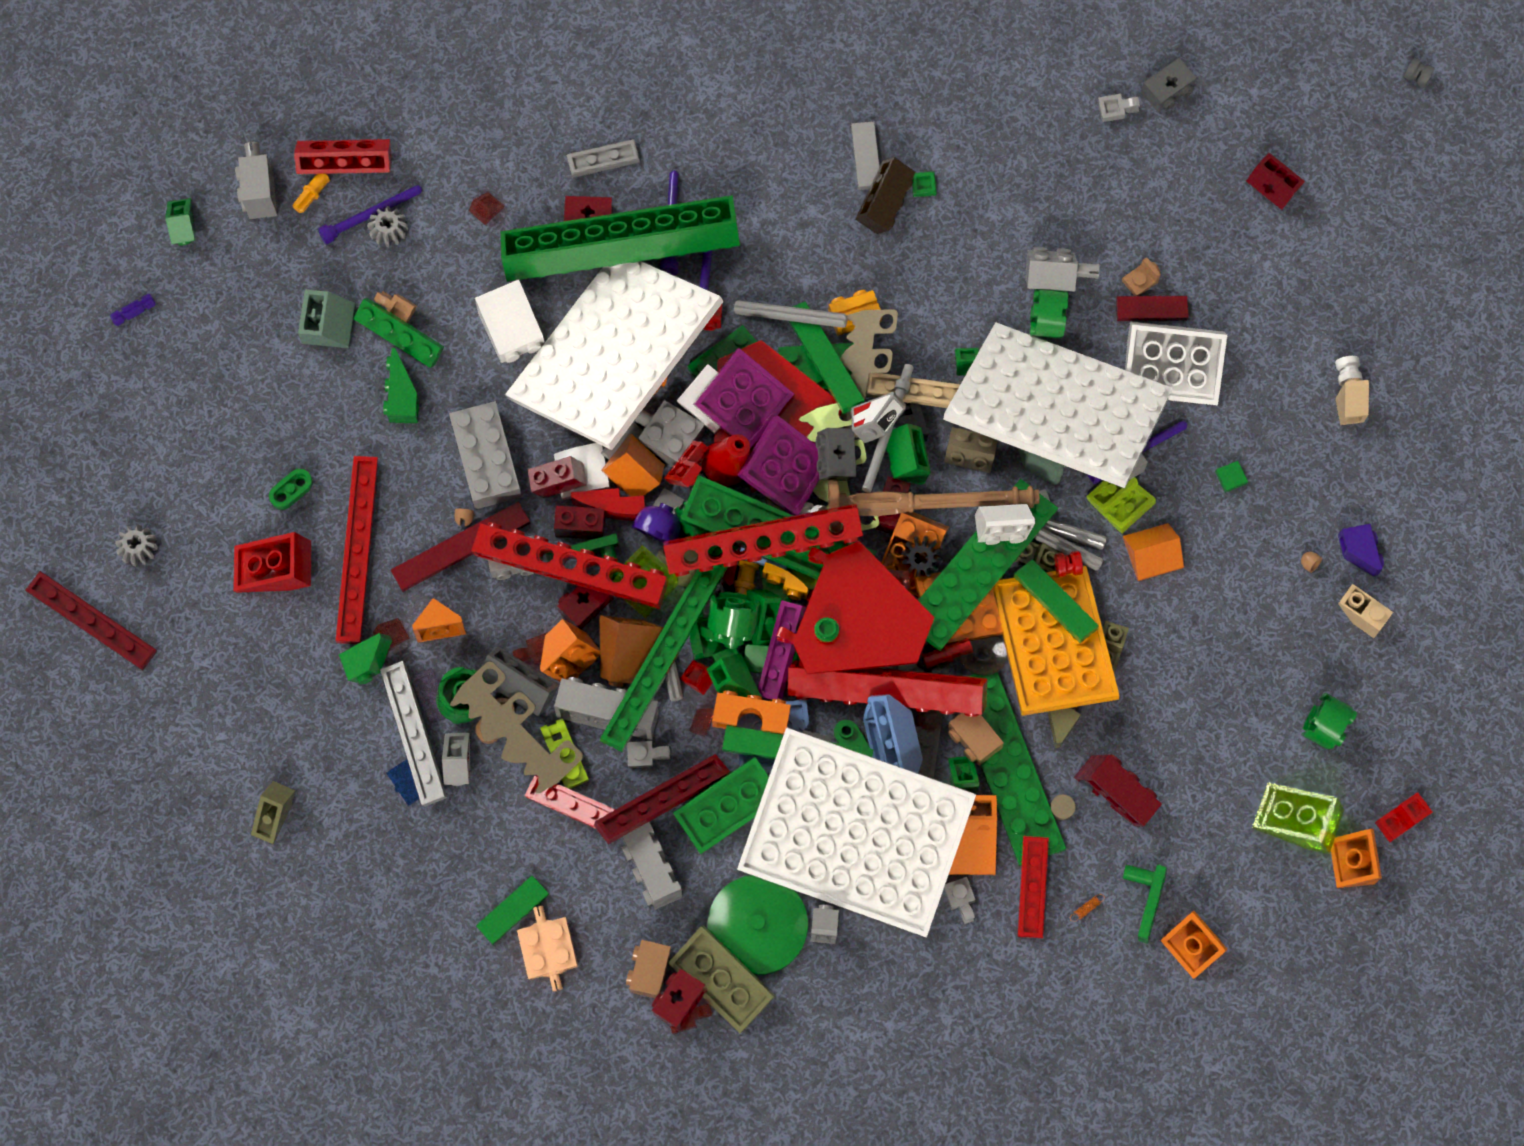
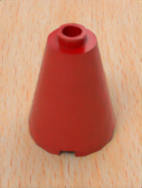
[701,434,750,488]

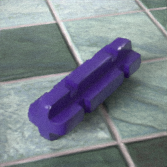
[110,294,156,326]

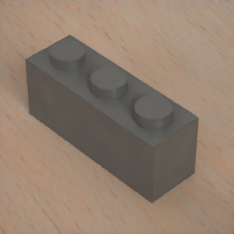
[482,646,559,716]

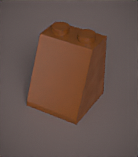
[600,615,663,687]

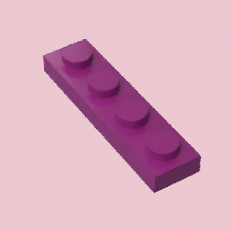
[758,600,807,700]

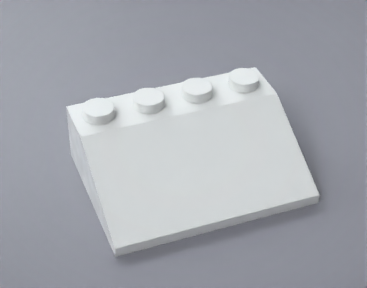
[1125,322,1227,405]

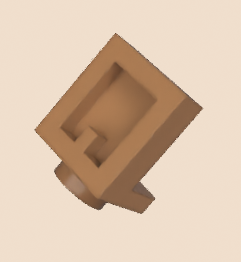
[1122,257,1161,296]

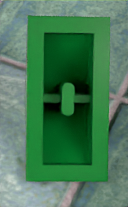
[948,756,979,794]

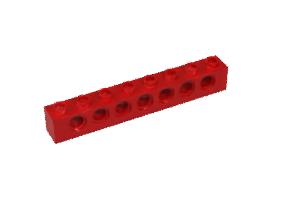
[663,504,863,577]
[471,522,669,609]

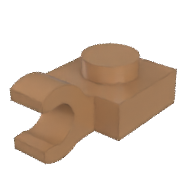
[374,291,417,323]

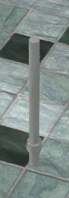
[862,364,914,493]

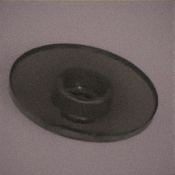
[959,636,1007,676]

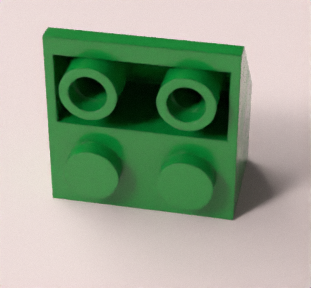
[886,423,931,485]

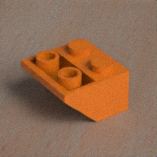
[540,619,600,682]

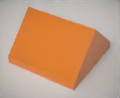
[601,434,665,497]
[1123,523,1184,581]
[412,598,466,643]
[1329,829,1382,888]
[1160,911,1228,979]

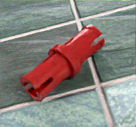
[922,637,973,669]

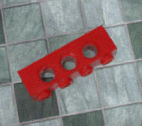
[294,139,392,174]

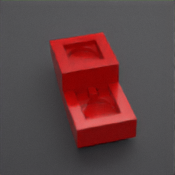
[1375,792,1433,843]

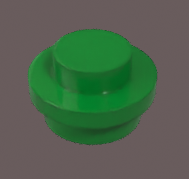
[814,617,839,642]

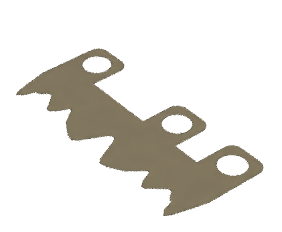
[840,309,898,437]
[450,662,583,794]

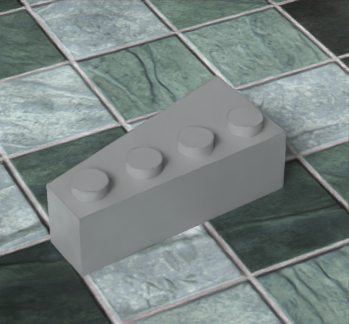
[621,822,682,910]

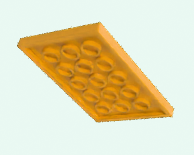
[993,566,1119,716]

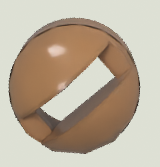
[454,509,474,527]
[1301,552,1322,573]

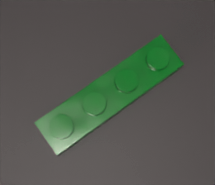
[354,298,444,368]

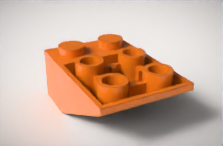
[881,512,949,597]
[948,795,997,875]

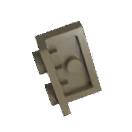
[944,427,998,473]

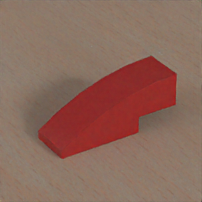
[571,488,645,521]

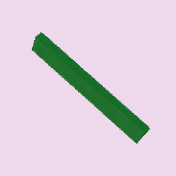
[789,301,865,414]
[722,725,874,760]

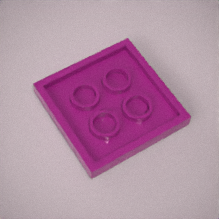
[693,348,794,449]
[738,415,819,516]

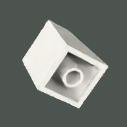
[475,280,544,363]

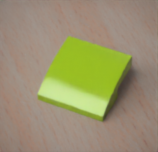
[1086,477,1156,534]

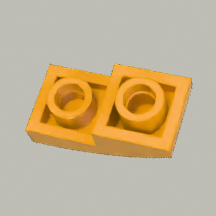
[762,562,808,600]

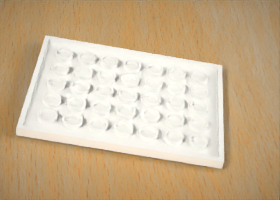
[505,261,723,450]
[943,322,1173,488]
[737,727,976,937]

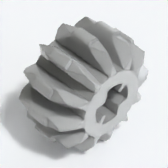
[368,206,408,248]
[115,524,158,567]

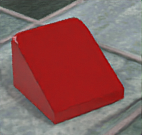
[680,660,713,695]

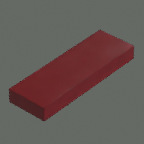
[1116,296,1188,321]

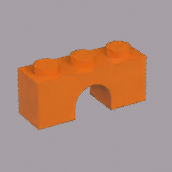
[712,691,791,734]

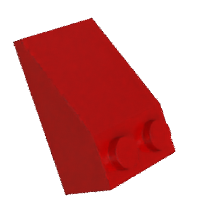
[233,532,311,593]

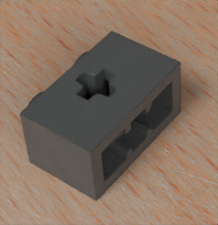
[1141,58,1197,112]
[815,428,856,481]

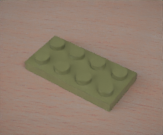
[668,925,776,1033]

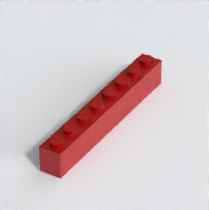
[788,660,987,717]

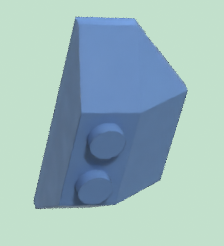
[863,695,923,773]

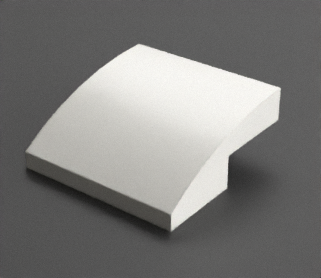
[677,364,720,434]
[554,443,610,500]

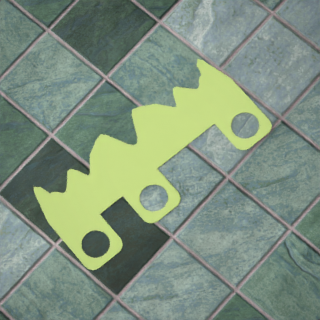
[799,403,879,531]

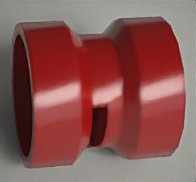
[1054,551,1083,578]

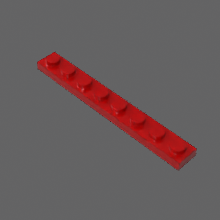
[335,456,379,644]

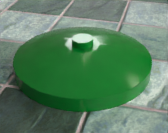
[708,875,808,976]

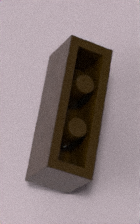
[855,157,916,234]

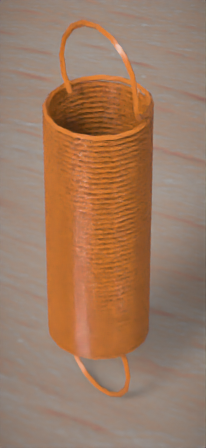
[1070,894,1105,922]

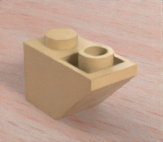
[1335,378,1369,425]
[1338,584,1393,638]

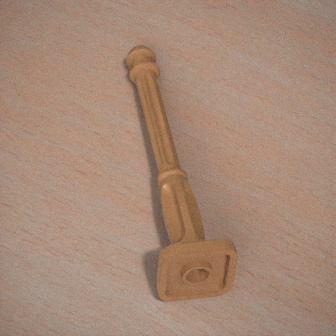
[828,479,1039,532]

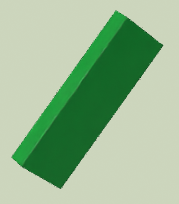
[476,876,549,945]

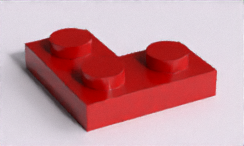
[664,441,708,487]

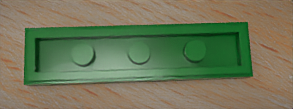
[1014,559,1099,643]

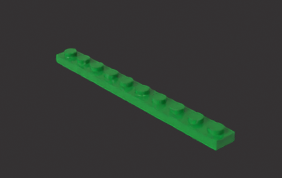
[600,545,738,752]

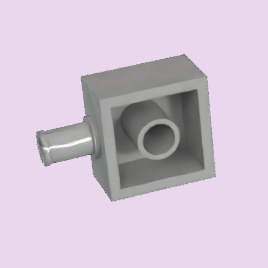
[235,142,277,219]
[1025,247,1099,292]
[634,400,705,467]

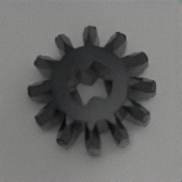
[902,535,943,577]

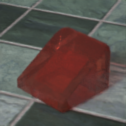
[469,192,505,225]
[373,618,409,649]
[689,708,714,737]

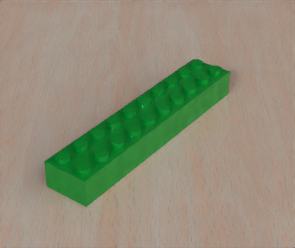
[500,195,740,282]

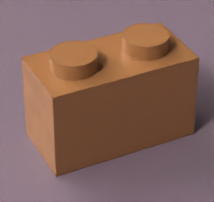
[948,713,1004,766]
[626,940,671,998]

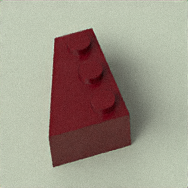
[1074,754,1162,827]

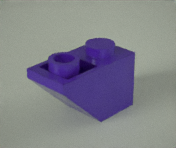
[1338,524,1384,576]

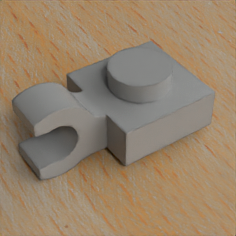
[1098,94,1140,122]
[627,741,670,768]
[944,877,975,924]

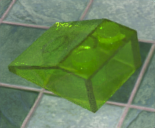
[1252,782,1345,854]

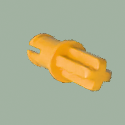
[293,174,330,213]

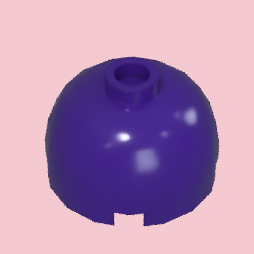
[632,503,681,543]

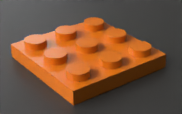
[914,572,1003,648]

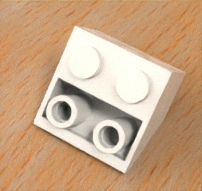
[975,504,1035,545]

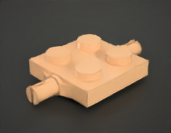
[517,906,578,992]

